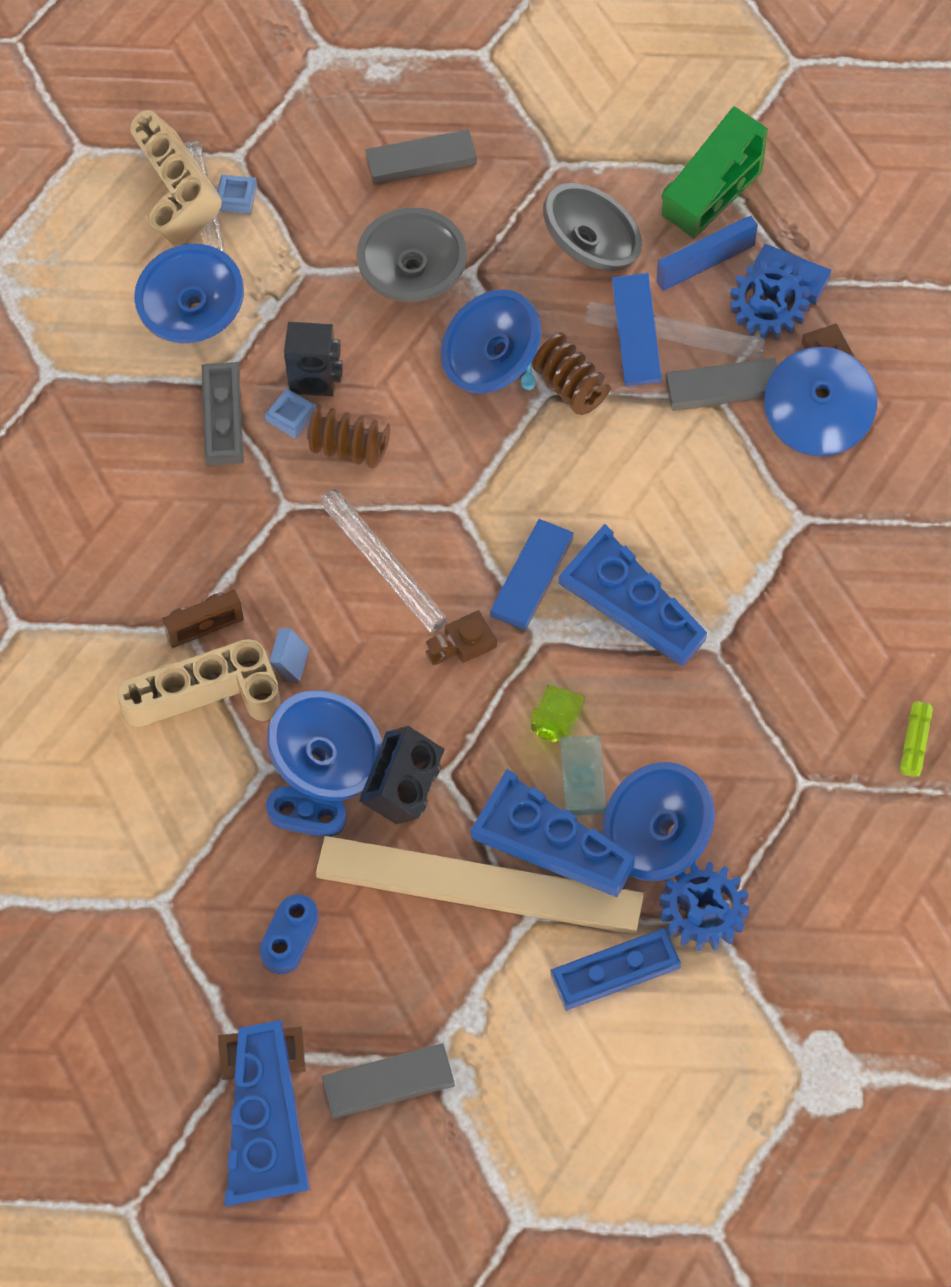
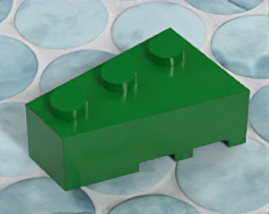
[661,106,768,238]

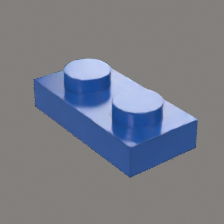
[752,244,831,305]

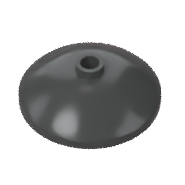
[543,183,642,271]
[357,208,467,302]

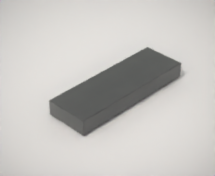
[365,129,477,185]
[665,358,777,411]
[202,362,244,466]
[322,1043,455,1119]

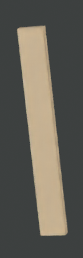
[316,836,644,935]

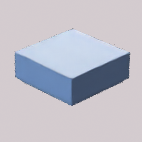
[217,174,257,214]
[265,388,316,439]
[269,628,310,682]

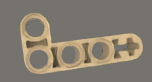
[130,110,222,245]
[117,639,281,727]

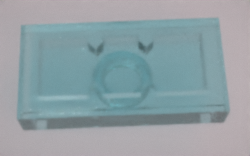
[560,735,607,816]

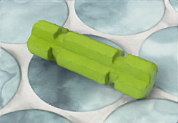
[899,701,933,777]

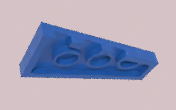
[558,523,707,667]
[470,769,635,897]
[224,1020,311,1207]

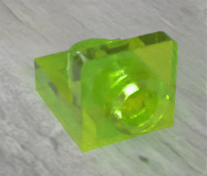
[531,684,585,743]

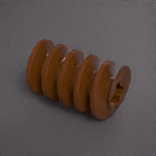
[533,333,611,415]
[307,404,390,469]

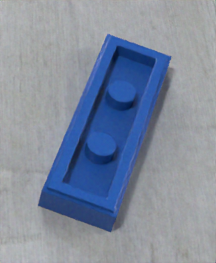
[656,216,758,291]
[612,273,662,387]
[490,519,574,631]
[550,928,681,1011]

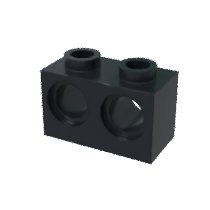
[284,322,343,397]
[359,726,445,824]

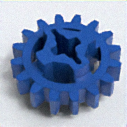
[730,260,810,340]
[660,862,750,951]

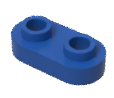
[266,786,346,838]
[260,894,319,974]

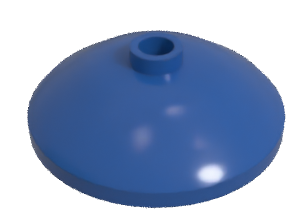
[134,244,244,343]
[441,289,541,394]
[764,347,878,457]
[266,690,382,801]
[602,762,715,881]

